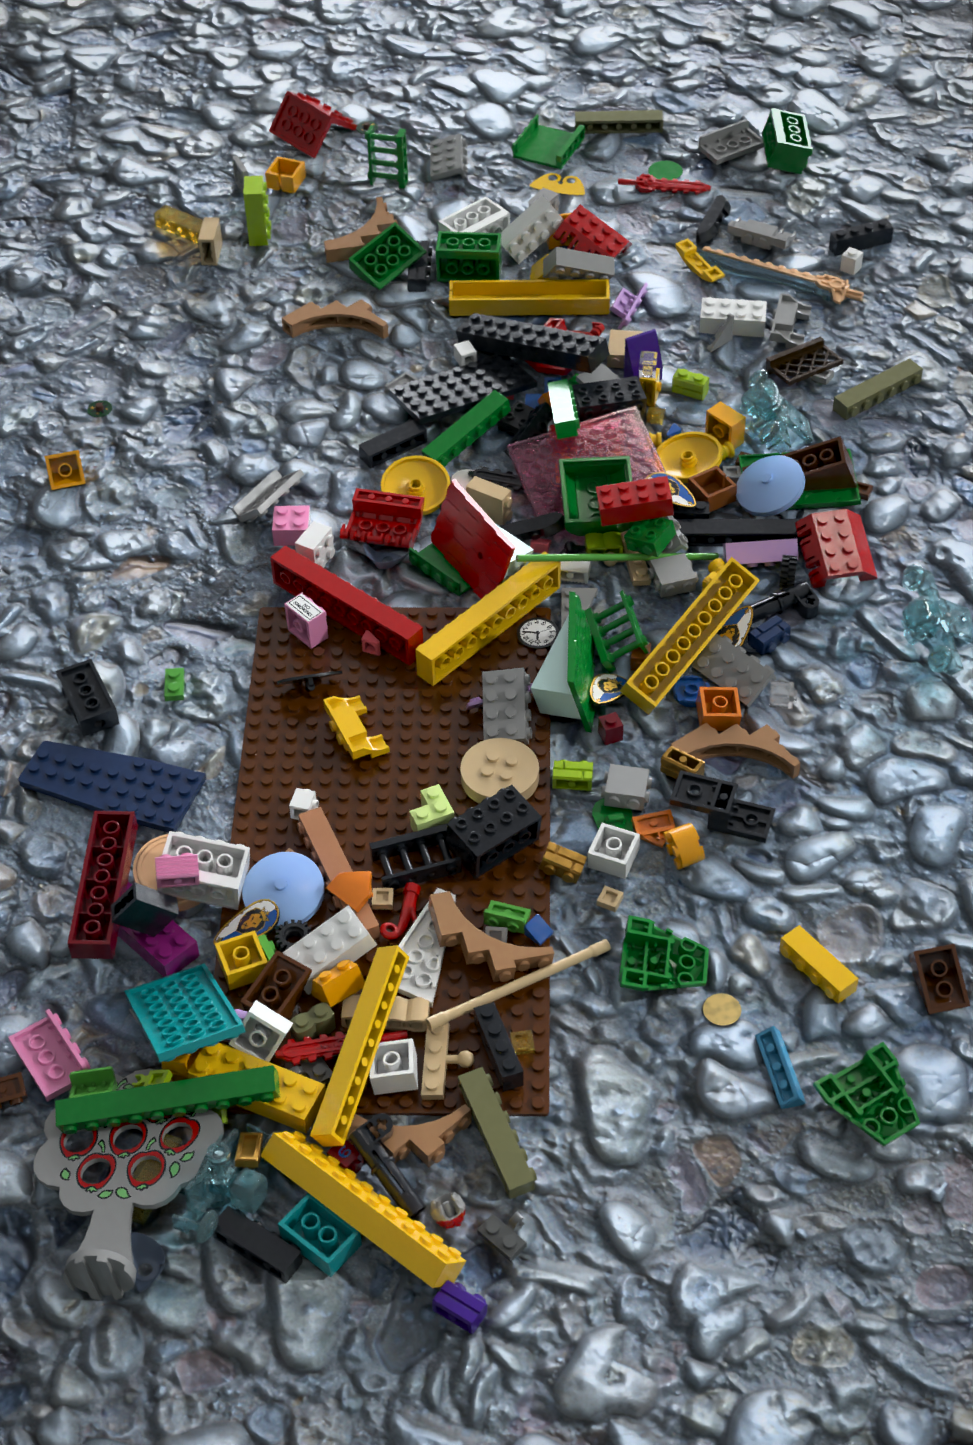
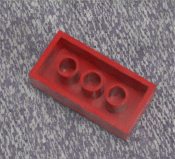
[596,476,674,526]

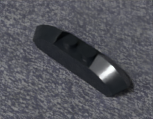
[696,195,731,246]
[499,511,565,542]

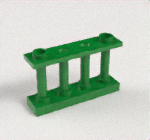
[365,125,408,189]
[584,590,649,673]

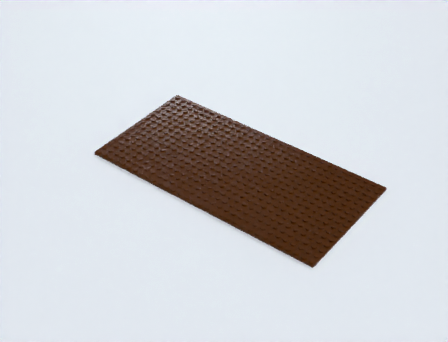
[214,607,551,1116]

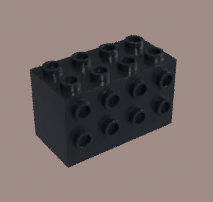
[572,376,647,430]
[446,784,542,879]

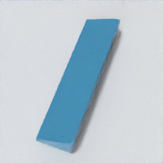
[755,1026,806,1109]

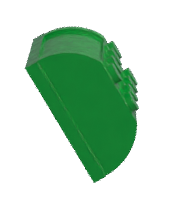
[558,456,636,536]

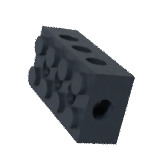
[56,659,120,737]

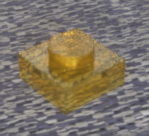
[647,407,666,425]
[510,1030,535,1055]

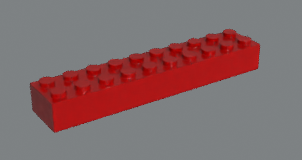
[270,546,424,666]

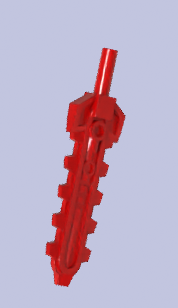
[618,174,711,195]
[275,1030,408,1065]

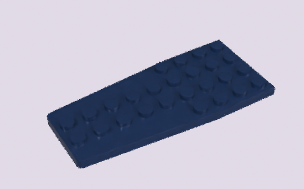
[18,741,206,833]

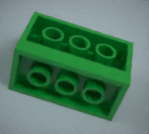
[762,108,813,174]
[435,231,502,282]

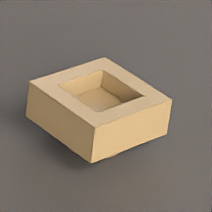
[596,886,624,912]
[372,888,394,910]

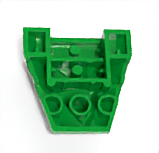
[618,915,709,991]
[813,1042,920,1146]

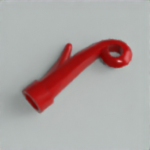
[380,882,421,940]

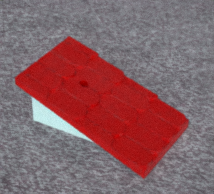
[431,479,534,599]

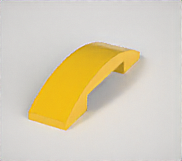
[675,238,725,282]

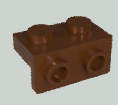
[0,1072,28,1109]

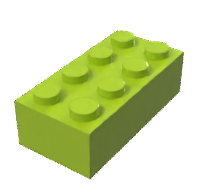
[243,175,271,246]

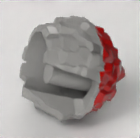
[430,1192,466,1229]

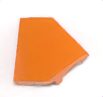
[631,809,676,848]
[326,871,373,913]

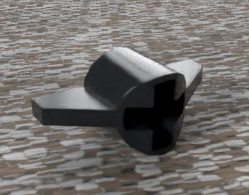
[559,541,586,554]

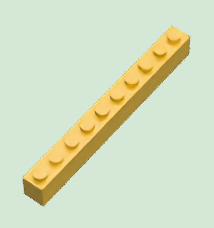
[310,945,409,1147]

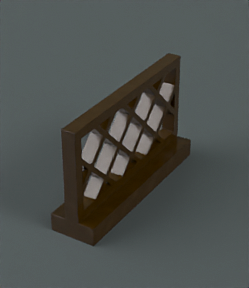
[766,336,844,386]

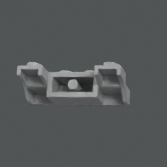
[727,217,796,250]
[770,293,812,349]

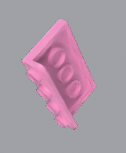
[8,1009,91,1102]

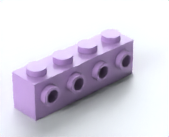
[723,539,798,567]

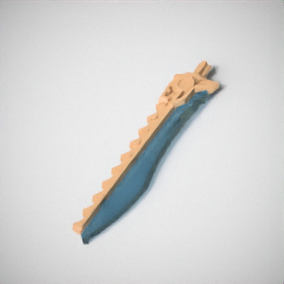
[696,246,864,304]

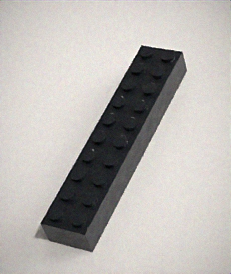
[455,313,610,373]

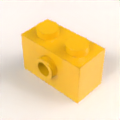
[639,366,662,407]

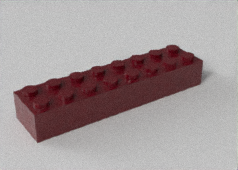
[67,811,138,959]

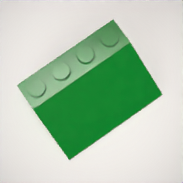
[348,222,427,290]

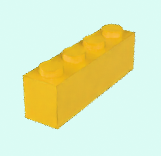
[779,925,859,1004]

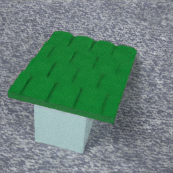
[531,591,595,733]

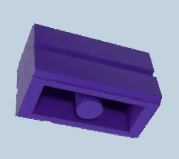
[432,1280,488,1334]

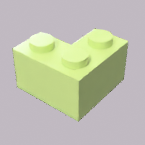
[409,784,454,832]

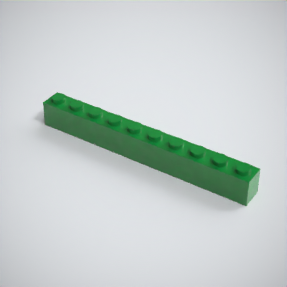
[55,1065,280,1134]

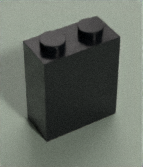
[111,883,179,937]

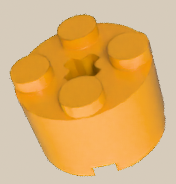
[664,823,705,870]

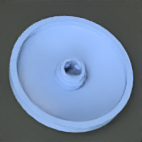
[736,455,805,517]
[242,852,325,929]

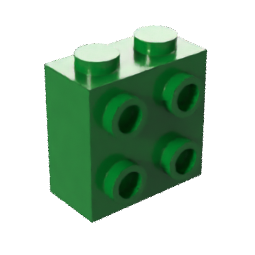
[624,517,676,557]

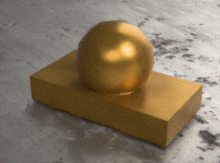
[235,1132,263,1170]

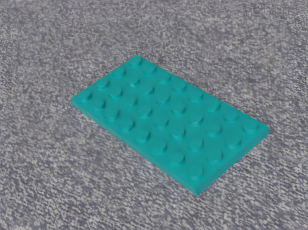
[124,963,246,1062]

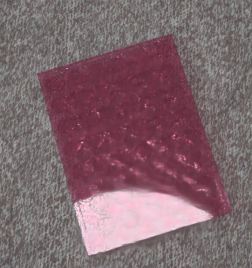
[507,406,666,537]

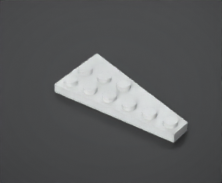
[398,888,456,1007]

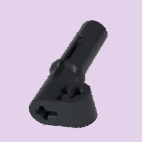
[749,582,819,624]
[348,1113,426,1219]

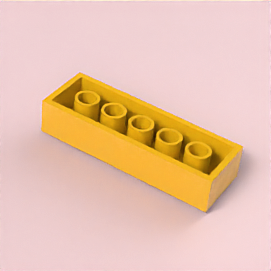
[187,1043,326,1134]

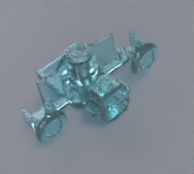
[740,369,813,455]
[901,564,973,676]
[172,1123,277,1243]

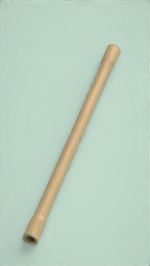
[425,939,611,1031]

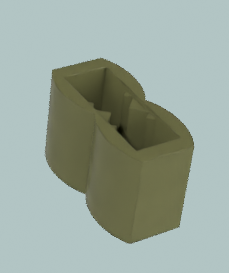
[290,1002,336,1042]

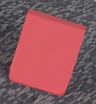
[530,538,551,553]
[361,630,381,656]

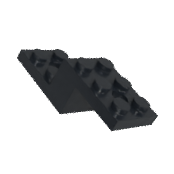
[670,770,776,843]

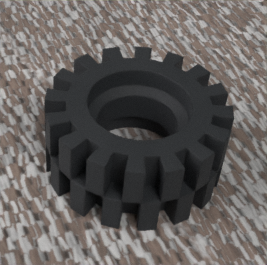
[779,555,797,588]
[275,919,312,953]

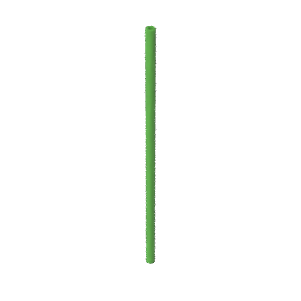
[516,553,719,562]

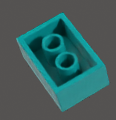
[278,1193,362,1277]

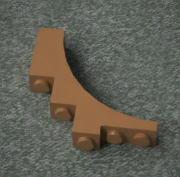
[324,197,398,263]
[282,299,388,339]
[671,723,800,779]
[428,891,554,982]
[346,1104,472,1167]

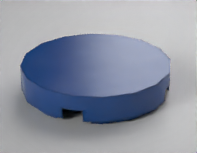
[673,675,710,707]

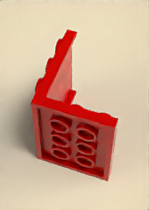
[269,91,357,158]

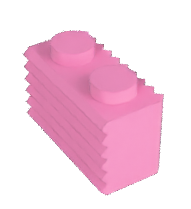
[155,853,199,888]

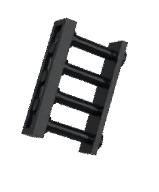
[369,823,462,891]

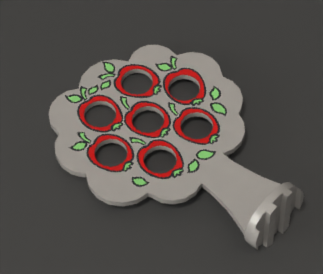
[34,1069,224,1300]

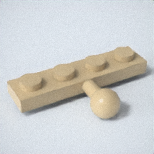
[603,531,651,586]
[421,1022,475,1100]

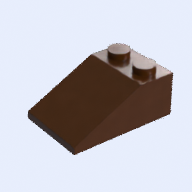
[908,943,970,1015]
[240,950,312,1020]

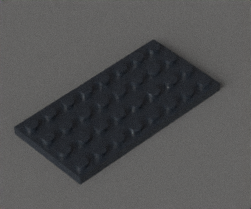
[389,355,537,425]

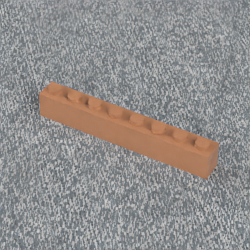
[297,807,380,940]

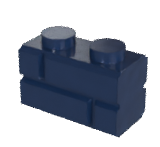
[747,615,791,656]

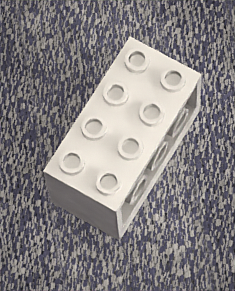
[438,197,510,233]
[157,831,250,910]

